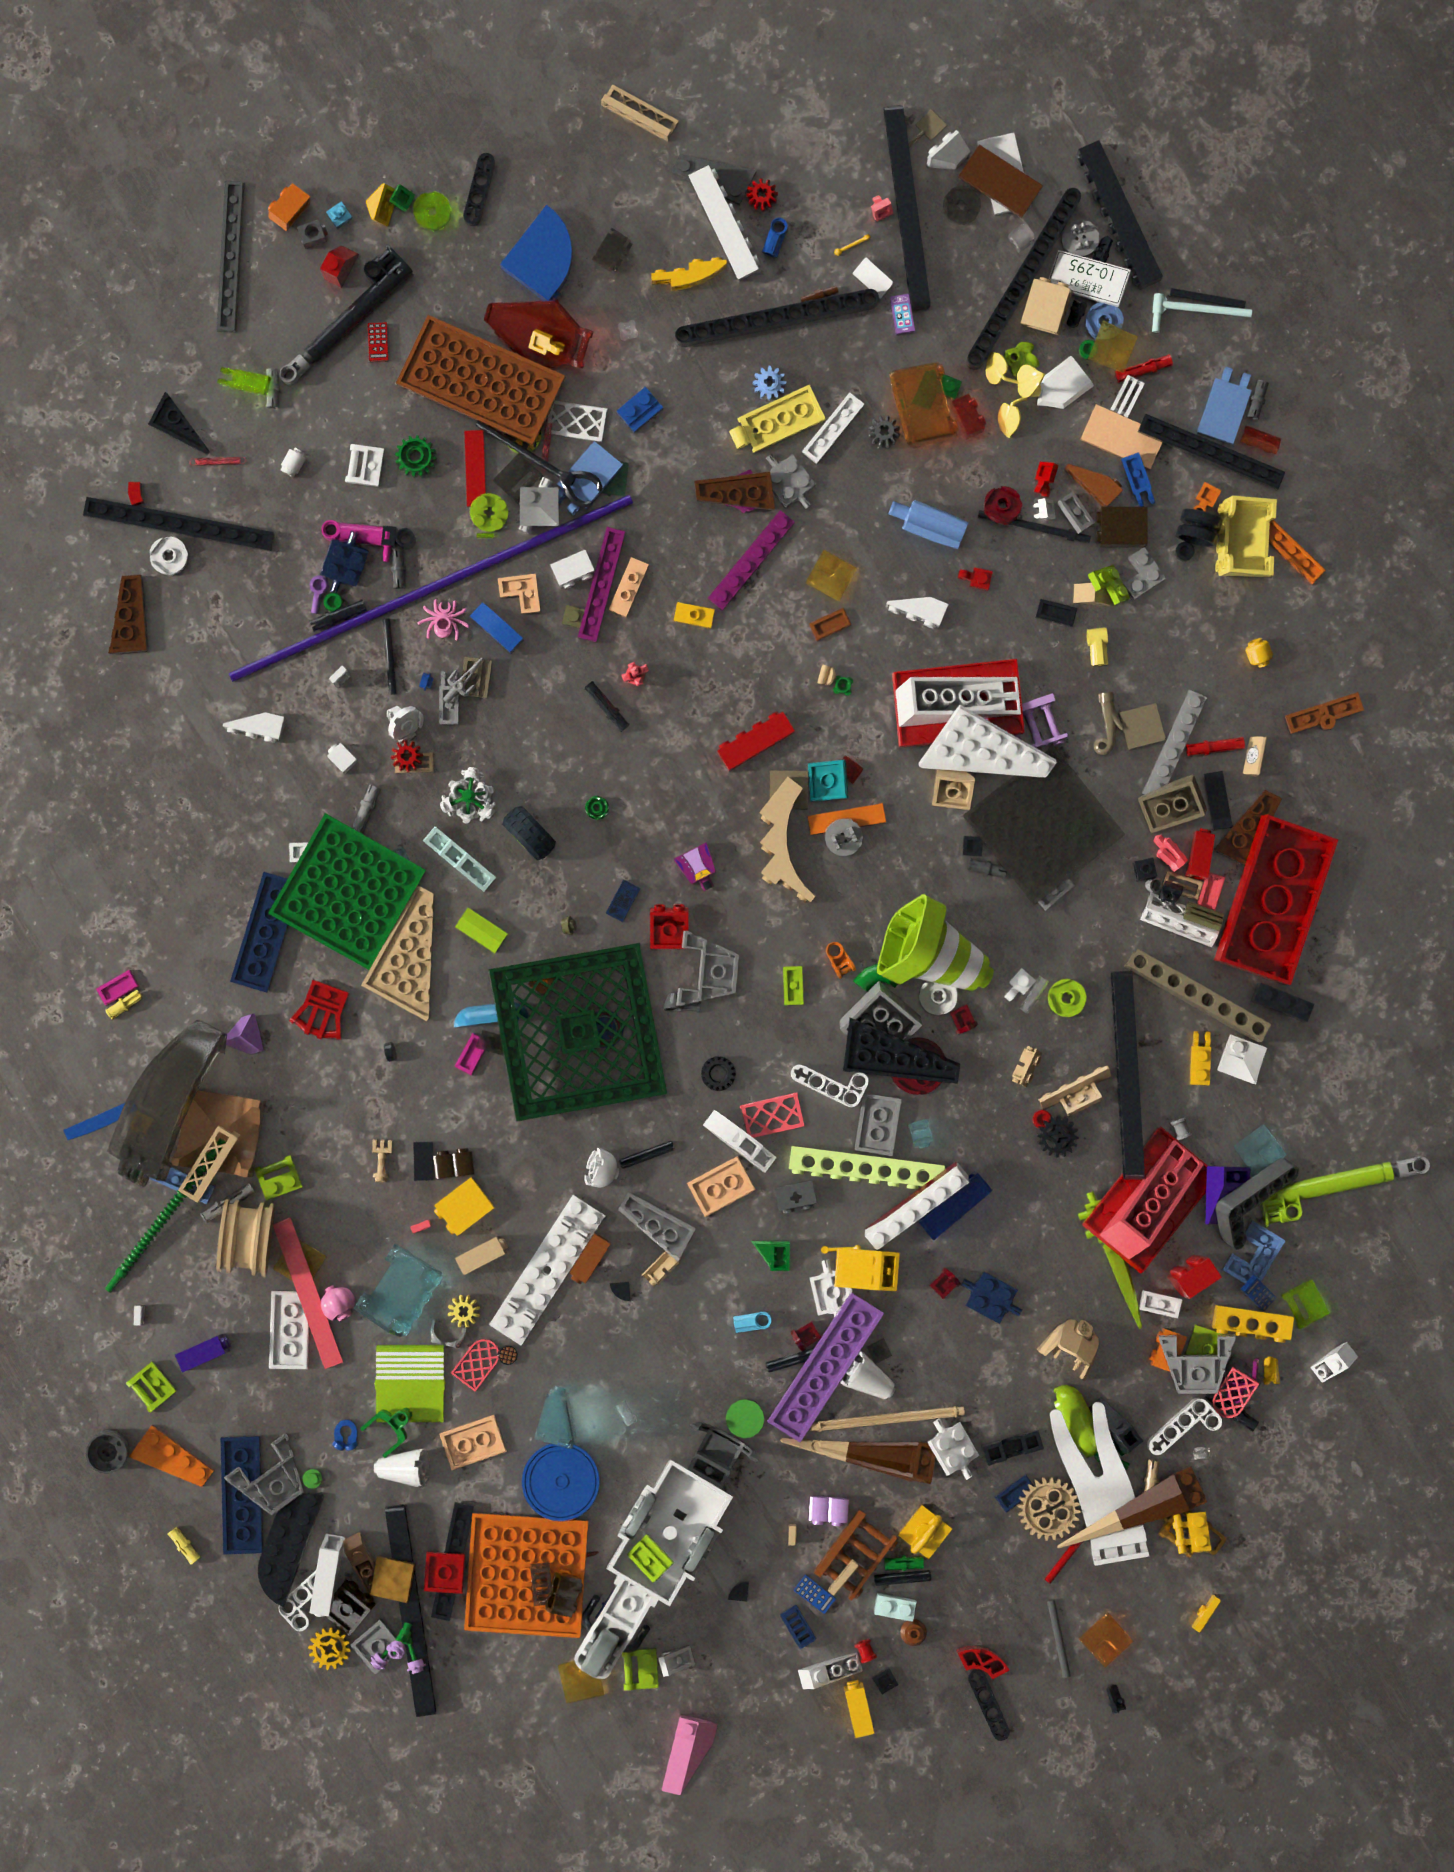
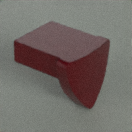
[949,1004,978,1034]
[929,1268,961,1299]
[791,1321,821,1352]

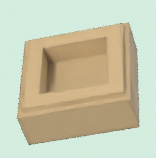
[788,1524,797,1546]

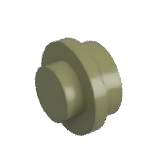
[561,916,576,935]

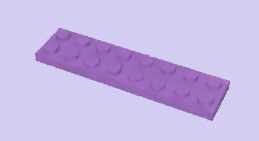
[767,1292,884,1442]

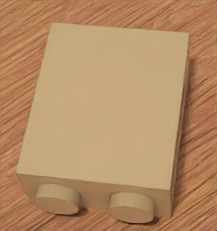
[1021,277,1073,336]
[455,1236,509,1275]

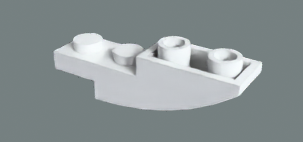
[703,1110,777,1173]

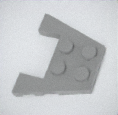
[677,931,739,1006]
[1159,1335,1235,1394]
[224,1434,303,1515]

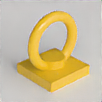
[898,1504,952,1560]

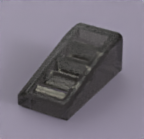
[530,1562,551,1606]

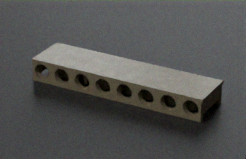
[1124,949,1271,1043]

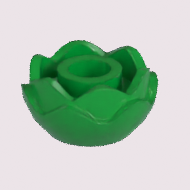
[585,796,609,820]

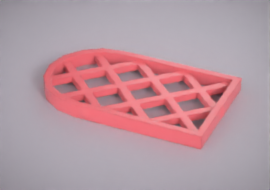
[451,1339,499,1392]
[1213,1367,1259,1418]

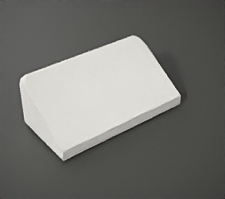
[853,258,894,299]

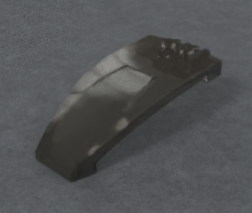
[107,1020,227,1187]

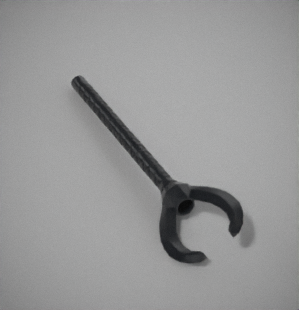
[476,421,603,507]

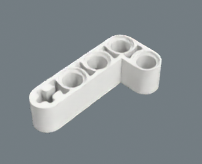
[791,1065,869,1107]
[1147,1397,1222,1455]
[278,1562,342,1631]

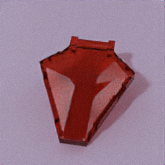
[484,300,594,368]

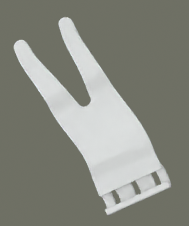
[1050,1402,1149,1566]

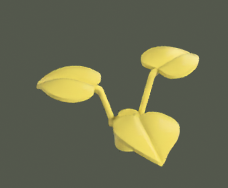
[986,352,1045,438]

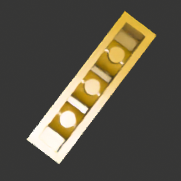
[1212,1305,1294,1343]

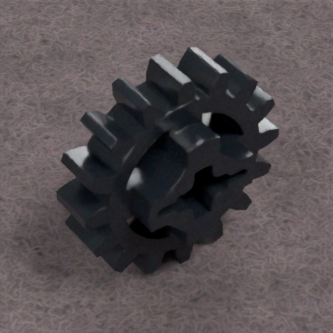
[1036,1115,1079,1158]

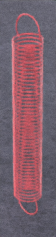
[541,417,553,472]
[190,457,246,465]

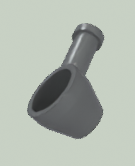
[664,993,701,1013]

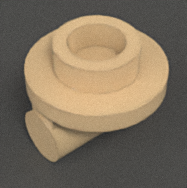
[817,664,836,686]

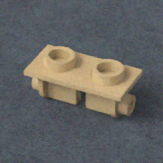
[1012,1046,1042,1088]
[642,1251,681,1287]

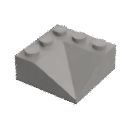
[839,981,922,1041]

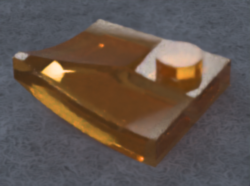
[1078,1612,1133,1668]

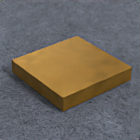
[370,1556,416,1603]

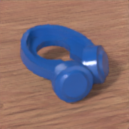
[332,1420,358,1451]

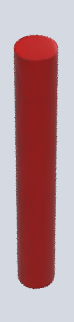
[1045,1542,1083,1584]

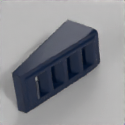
[780,1605,816,1649]

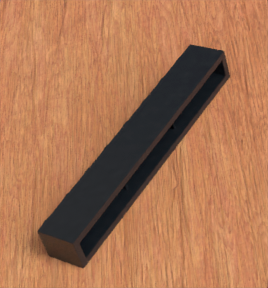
[1076,140,1163,290]

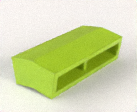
[455,908,508,953]

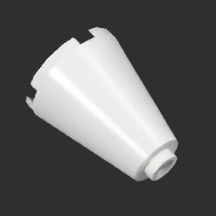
[840,1351,896,1399]
[374,1449,430,1488]

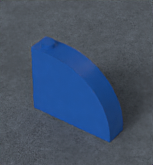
[500,205,573,305]

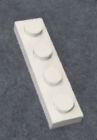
[802,392,864,464]

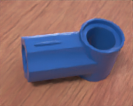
[762,218,788,258]

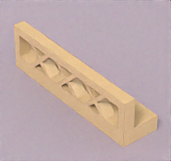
[601,85,679,142]
[178,1125,240,1203]

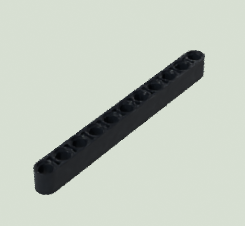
[883,105,931,310]
[966,188,1081,370]
[675,289,879,347]
[1111,971,1145,1180]
[385,1504,436,1717]

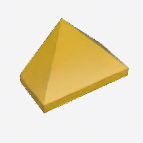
[366,183,395,227]

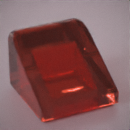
[842,756,863,784]

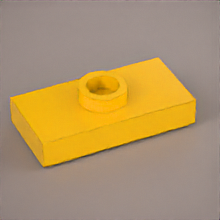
[674,602,715,629]
[1192,1594,1221,1633]

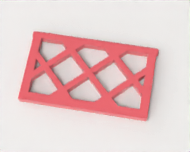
[740,1093,804,1138]

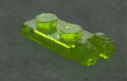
[217,367,271,396]

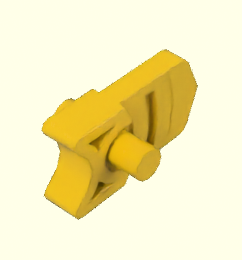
[1263,1356,1280,1385]

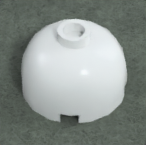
[585,1148,619,1188]

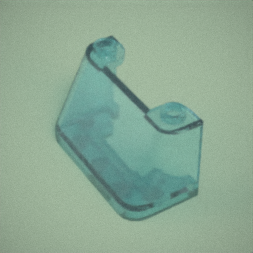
[534,1386,577,1449]

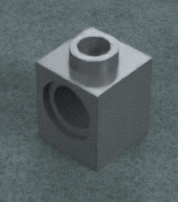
[297,219,328,249]

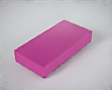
[96,970,140,1006]
[454,1033,490,1076]

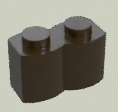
[433,1148,475,1179]
[545,1572,583,1617]

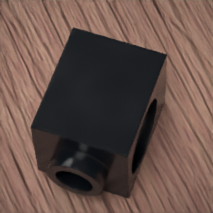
[1132,858,1157,882]

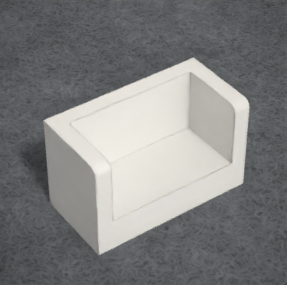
[1138,1290,1182,1318]

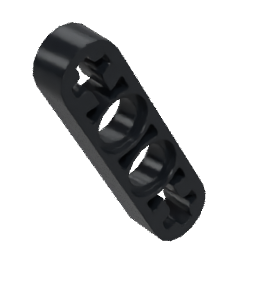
[463,153,495,226]
[968,1669,1010,1741]

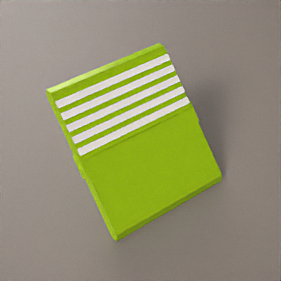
[374,1345,446,1422]

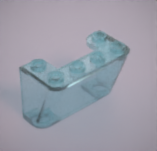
[353,1243,443,1337]

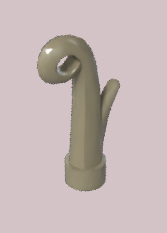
[1094,692,1124,755]

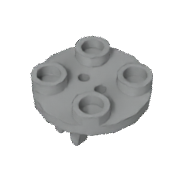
[1061,219,1099,257]
[825,818,863,856]

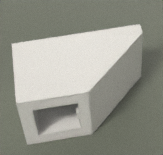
[1310,1342,1358,1383]

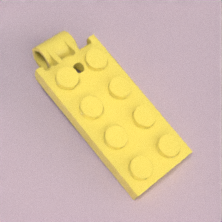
[729,385,826,453]

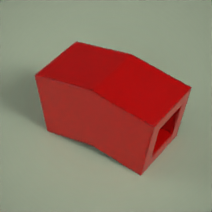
[128,482,145,506]

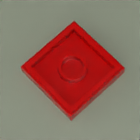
[424,1551,466,1594]

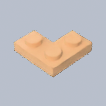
[498,574,541,615]

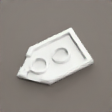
[1037,356,1094,409]

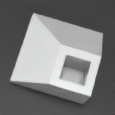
[926,130,971,169]

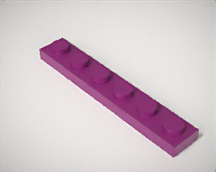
[708,510,795,611]
[578,527,625,642]

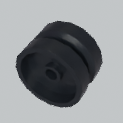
[1176,509,1223,547]

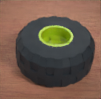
[502,806,556,860]

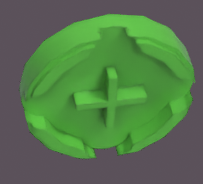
[726,1399,764,1438]

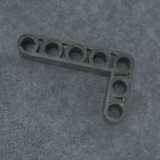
[1216,1158,1299,1250]

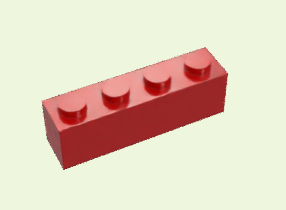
[717,711,795,772]

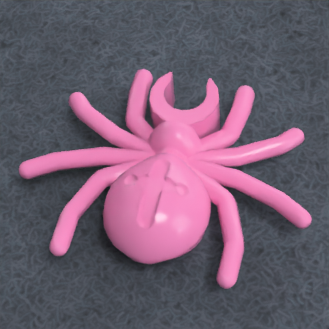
[418,599,469,641]

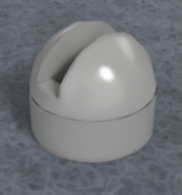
[1145,877,1162,893]

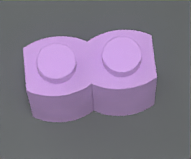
[809,1496,849,1526]

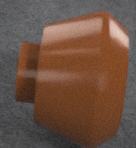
[900,1619,927,1646]

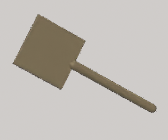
[908,109,947,148]

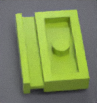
[627,1534,675,1583]

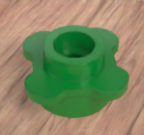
[833,675,853,696]

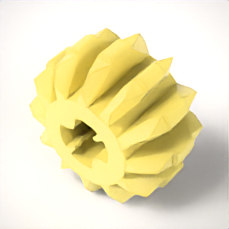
[448,1295,480,1327]

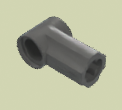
[1225,1354,1264,1389]

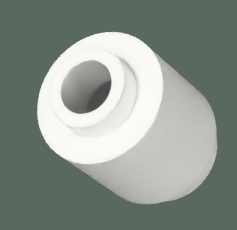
[281,448,306,477]

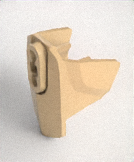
[1037,1319,1099,1381]

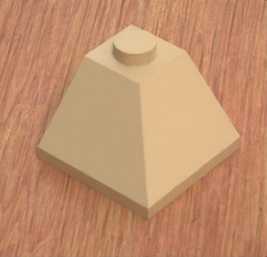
[932,769,975,810]

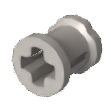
[1170,1117,1193,1140]

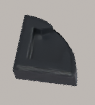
[610,1282,631,1301]
[728,1581,749,1602]

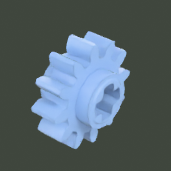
[753,366,786,401]

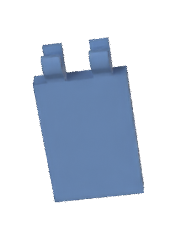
[1197,367,1252,445]
[557,441,624,516]

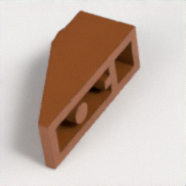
[1064,464,1123,506]

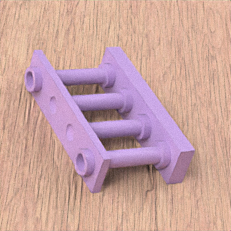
[986,693,1068,748]

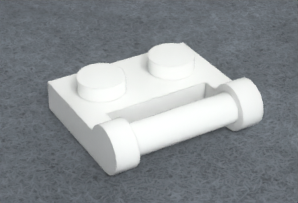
[345,444,385,487]

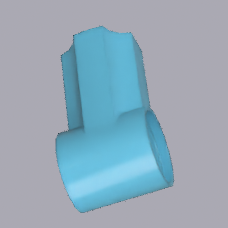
[733,1311,772,1333]

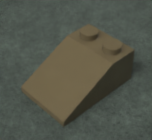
[1138,774,1207,833]

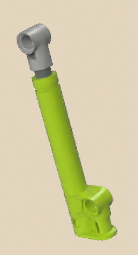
[1260,1157,1430,1228]

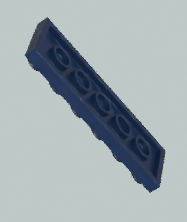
[230,872,288,993]
[220,1436,263,1555]

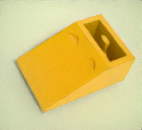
[834,1248,900,1291]

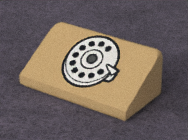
[1243,737,1267,777]

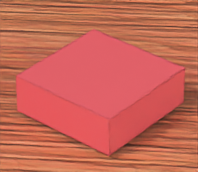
[410,1219,432,1234]

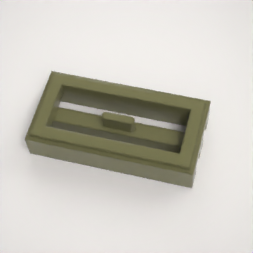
[1183,901,1224,931]

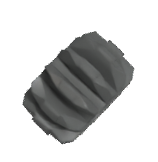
[868,416,900,448]

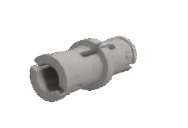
[265,368,280,409]

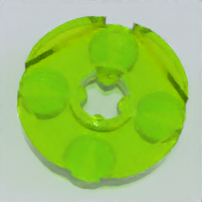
[413,192,451,231]

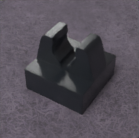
[1158,880,1183,906]

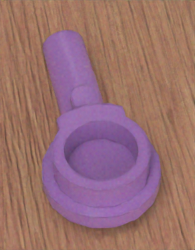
[310,576,329,614]

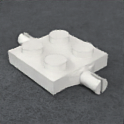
[809,1259,852,1317]
[928,1418,979,1480]

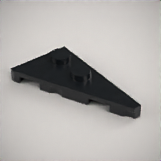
[148,392,210,456]

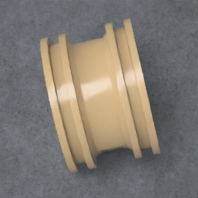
[216,1199,275,1277]

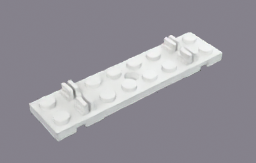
[489,1195,605,1346]

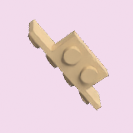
[1039,1066,1111,1117]

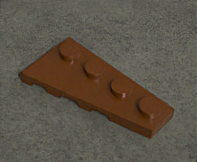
[694,472,775,510]
[108,574,148,654]
[1214,790,1282,866]

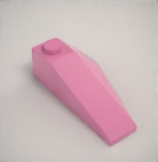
[662,1714,718,1795]

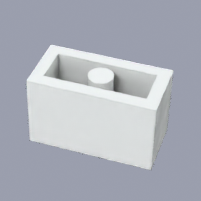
[550,550,595,589]

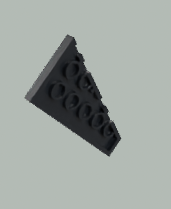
[843,1017,960,1084]

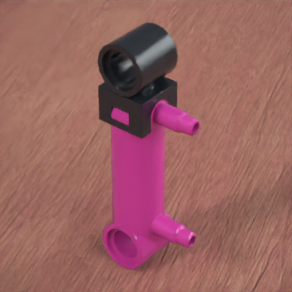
[321,520,416,562]

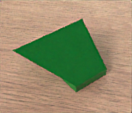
[751,1241,790,1271]

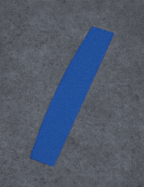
[63,1100,137,1140]

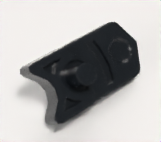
[1092,236,1113,263]
[1066,300,1088,328]
[1106,1684,1126,1714]

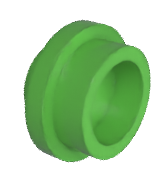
[303,1469,322,1489]

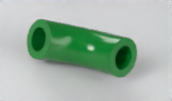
[853,964,898,992]

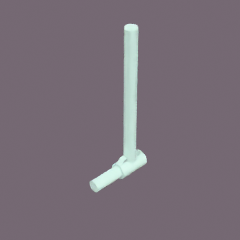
[1152,293,1252,333]

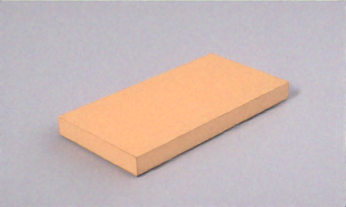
[1080,404,1162,470]

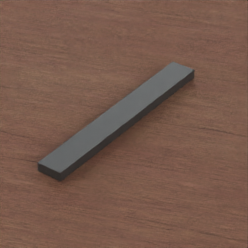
[216,181,245,333]

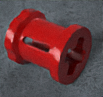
[854,1638,877,1663]

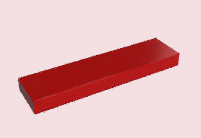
[464,430,486,507]

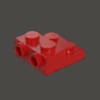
[650,904,689,949]

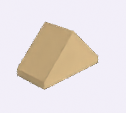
[1073,583,1112,606]

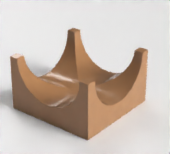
[171,1088,266,1177]

